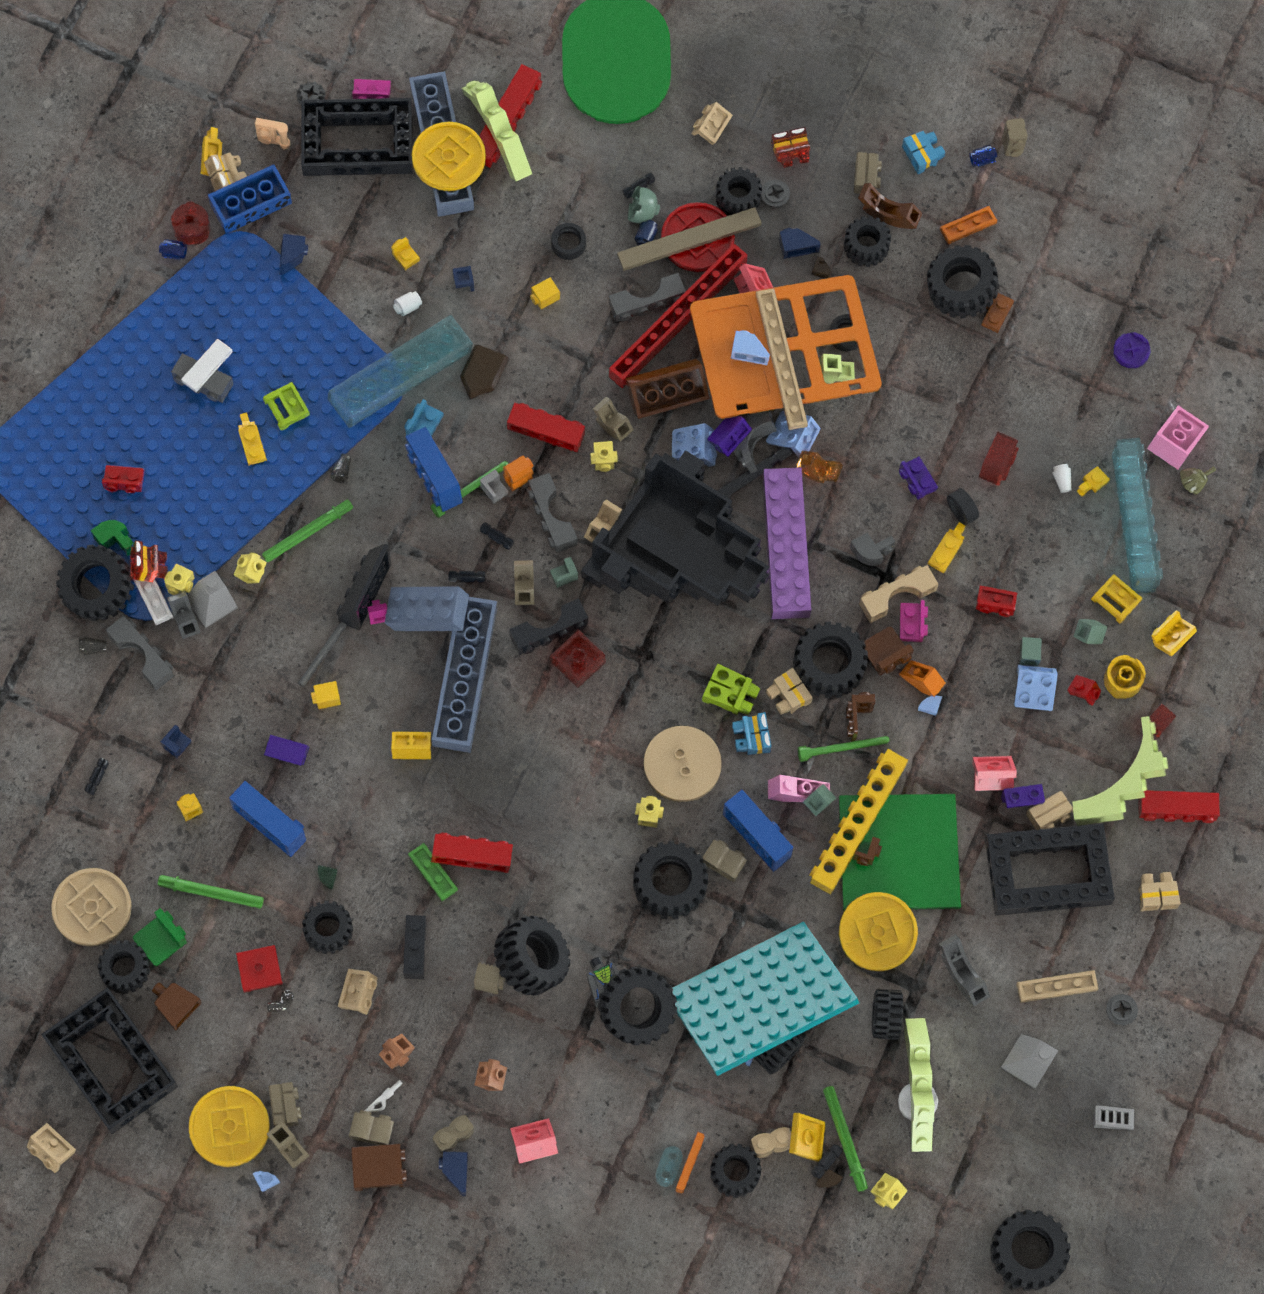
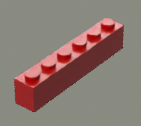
[479,64,543,168]

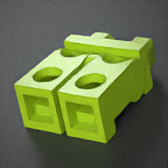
[702,663,760,715]

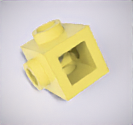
[590,441,618,472]
[234,553,267,584]
[164,564,195,595]
[635,796,664,828]
[870,1173,907,1209]

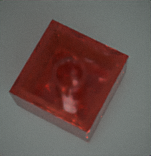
[979,432,1019,486]
[551,630,606,688]

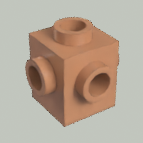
[379,1034,415,1069]
[475,1059,507,1091]

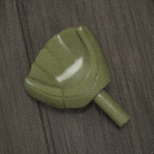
[1180,466,1216,495]

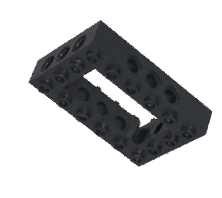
[301,98,413,176]
[985,824,1115,916]
[41,987,178,1134]

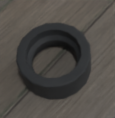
[551,223,586,260]
[829,314,858,351]
[947,488,979,526]

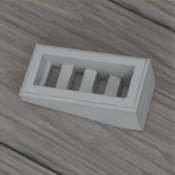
[1093,1105,1134,1130]

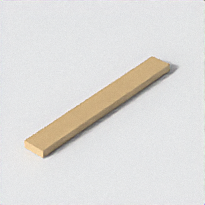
[755,289,808,430]

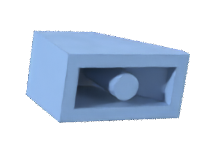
[730,330,770,365]

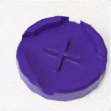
[1113,332,1151,368]

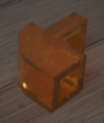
[795,451,843,484]

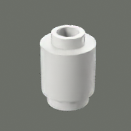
[393,291,422,316]

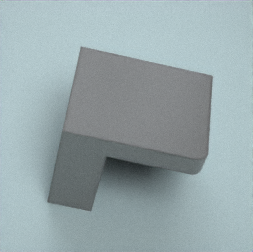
[480,470,508,503]

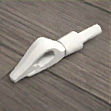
[364,1080,403,1112]

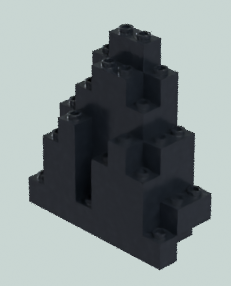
[581,450,770,606]

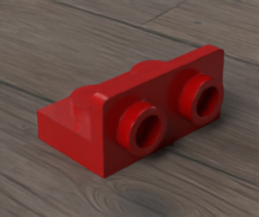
[102,465,144,493]

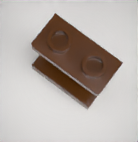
[352,1144,407,1191]

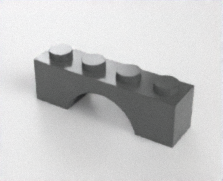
[608,273,686,322]
[526,473,578,553]
[106,615,174,691]

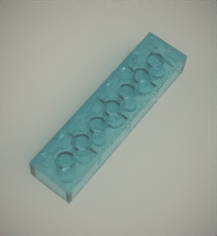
[328,315,473,428]
[1112,438,1163,594]

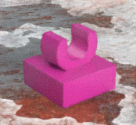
[367,599,387,625]

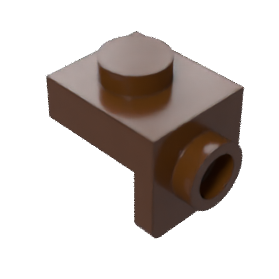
[853,837,882,866]

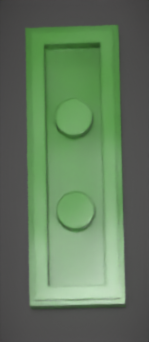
[408,843,458,901]

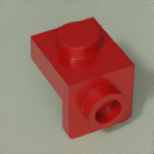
[1067,675,1101,706]

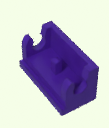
[707,415,752,457]
[264,735,310,766]

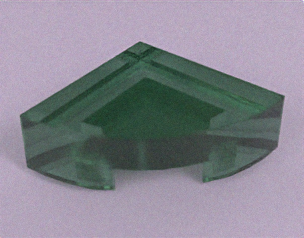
[318,865,338,890]

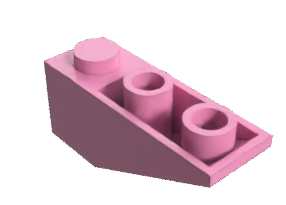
[768,775,830,802]

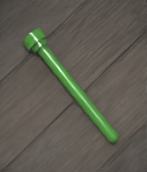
[430,461,508,518]
[797,736,890,762]

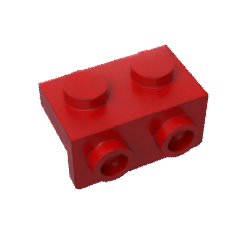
[976,586,1017,617]

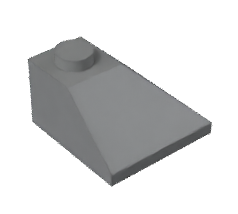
[187,571,238,628]
[1001,1034,1058,1089]

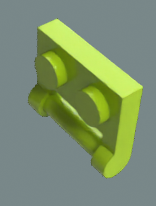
[263,382,310,430]

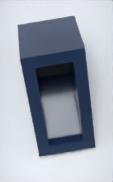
[779,228,821,259]
[279,234,308,275]
[439,1152,468,1196]

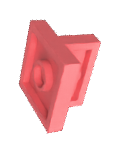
[733,264,773,293]
[973,756,1017,791]
[510,1118,558,1164]

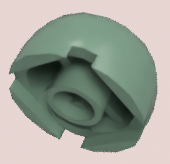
[628,186,660,224]

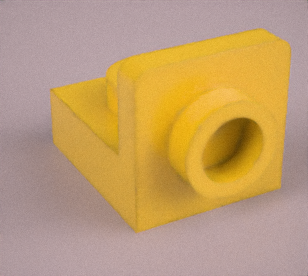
[391,237,420,270]

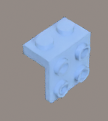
[672,423,717,467]

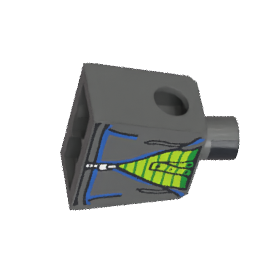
[587,957,630,1008]

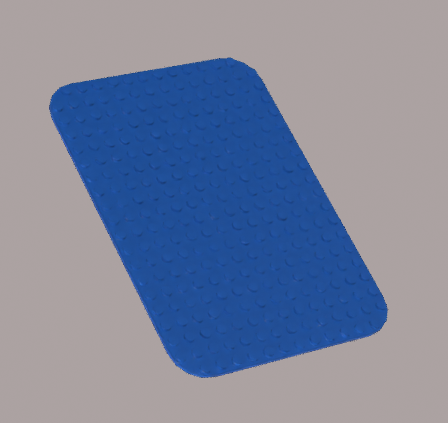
[0,231,405,621]

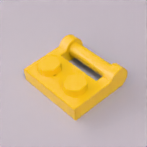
[1091,574,1143,624]

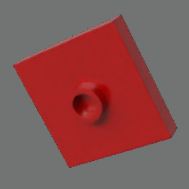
[236,945,283,992]

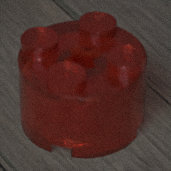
[171,201,210,245]

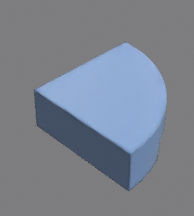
[918,696,942,716]
[253,1171,280,1192]

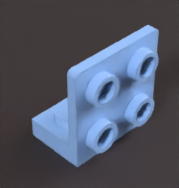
[766,411,821,459]
[1014,664,1058,711]

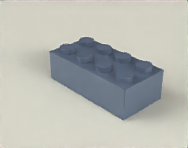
[385,586,469,631]

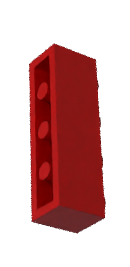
[507,403,585,453]
[1138,790,1220,823]
[431,832,513,873]

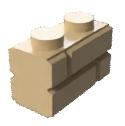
[1026,791,1073,830]

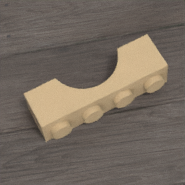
[859,565,938,623]

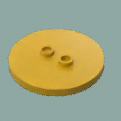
[412,122,486,191]
[839,892,918,971]
[189,1086,270,1167]

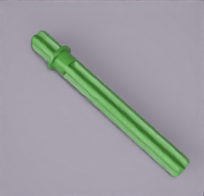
[262,500,353,563]
[158,875,264,908]
[823,1086,868,1192]

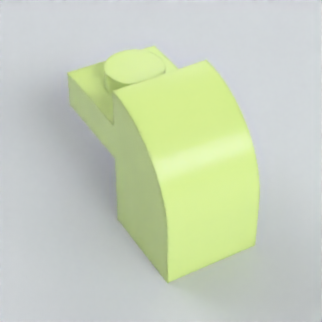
[819,354,855,384]

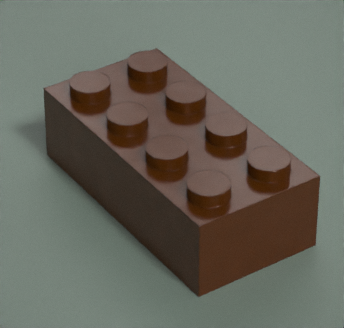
[625,358,710,419]

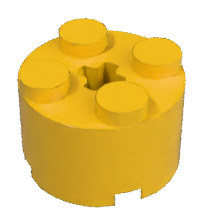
[1104,655,1146,699]

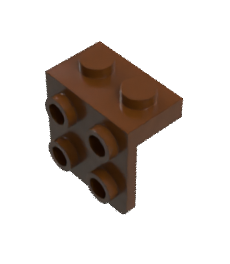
[864,626,914,676]
[846,692,876,742]

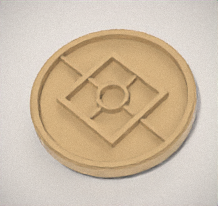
[644,726,721,802]
[52,868,132,946]

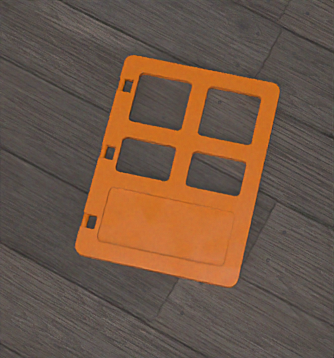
[690,275,882,419]

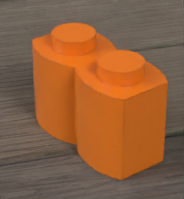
[503,455,534,491]

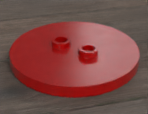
[661,202,735,272]

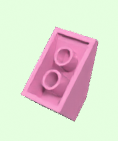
[1147,406,1209,469]

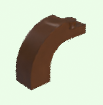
[858,183,923,229]

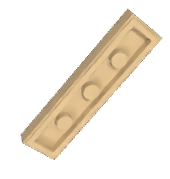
[1017,970,1098,1003]

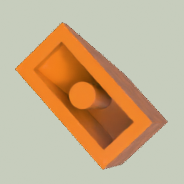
[899,660,946,697]

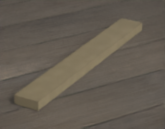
[617,207,762,271]

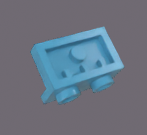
[404,399,444,436]

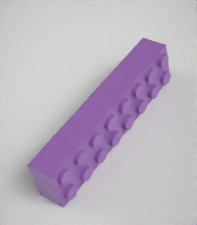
[763,468,811,619]

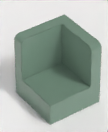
[550,557,578,588]
[1073,619,1107,644]
[1019,637,1042,666]
[803,784,836,816]

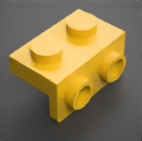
[1151,610,1197,657]

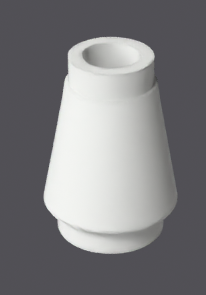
[1052,464,1072,493]

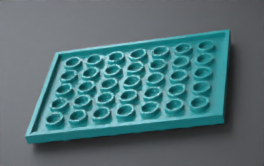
[673,921,859,1076]

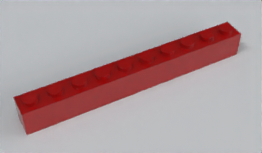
[609,244,748,389]

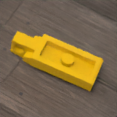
[201,127,222,176]
[238,412,267,466]
[928,522,966,573]

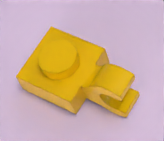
[1077,466,1110,497]

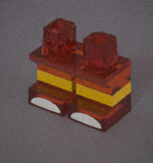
[771,127,810,168]
[130,540,168,583]

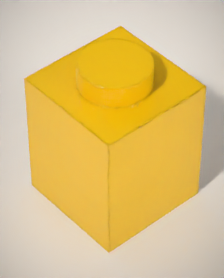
[530,277,560,309]
[311,681,341,709]

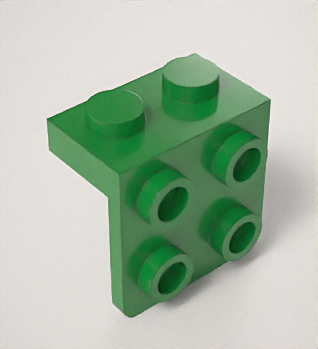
[133,908,187,966]

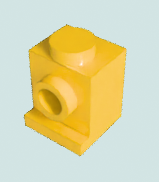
[177,793,203,821]

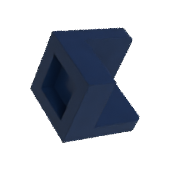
[452,266,474,292]
[160,725,191,758]

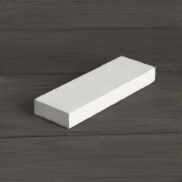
[181,339,233,392]
[133,567,173,625]

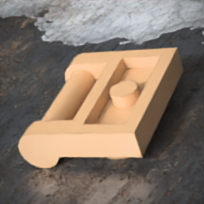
[255,118,290,149]

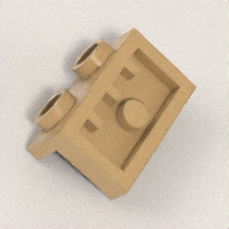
[691,102,733,145]
[338,969,377,1015]
[27,1123,76,1173]

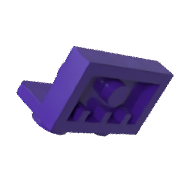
[899,456,938,499]
[1001,784,1045,808]

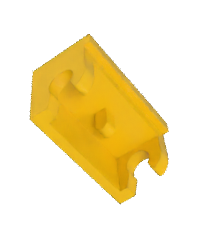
[391,732,431,759]

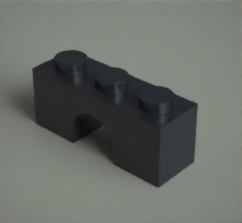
[403,915,427,979]

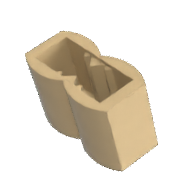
[750,1127,791,1158]

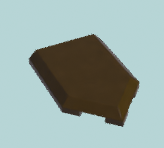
[460,345,509,400]

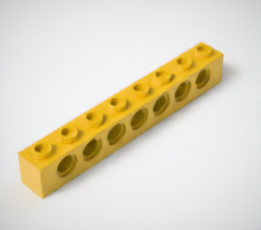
[809,749,908,895]

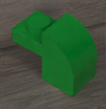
[91,520,134,556]

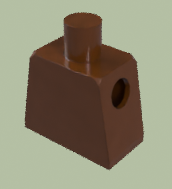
[152,982,201,1031]

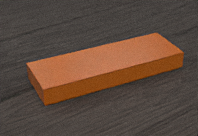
[940,206,997,244]
[676,1132,705,1194]

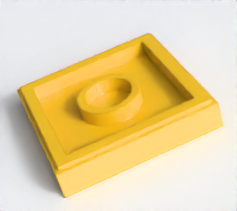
[789,1113,825,1162]

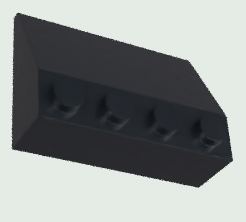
[336,544,391,631]

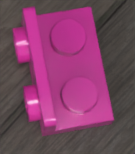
[352,79,391,99]
[900,600,928,642]

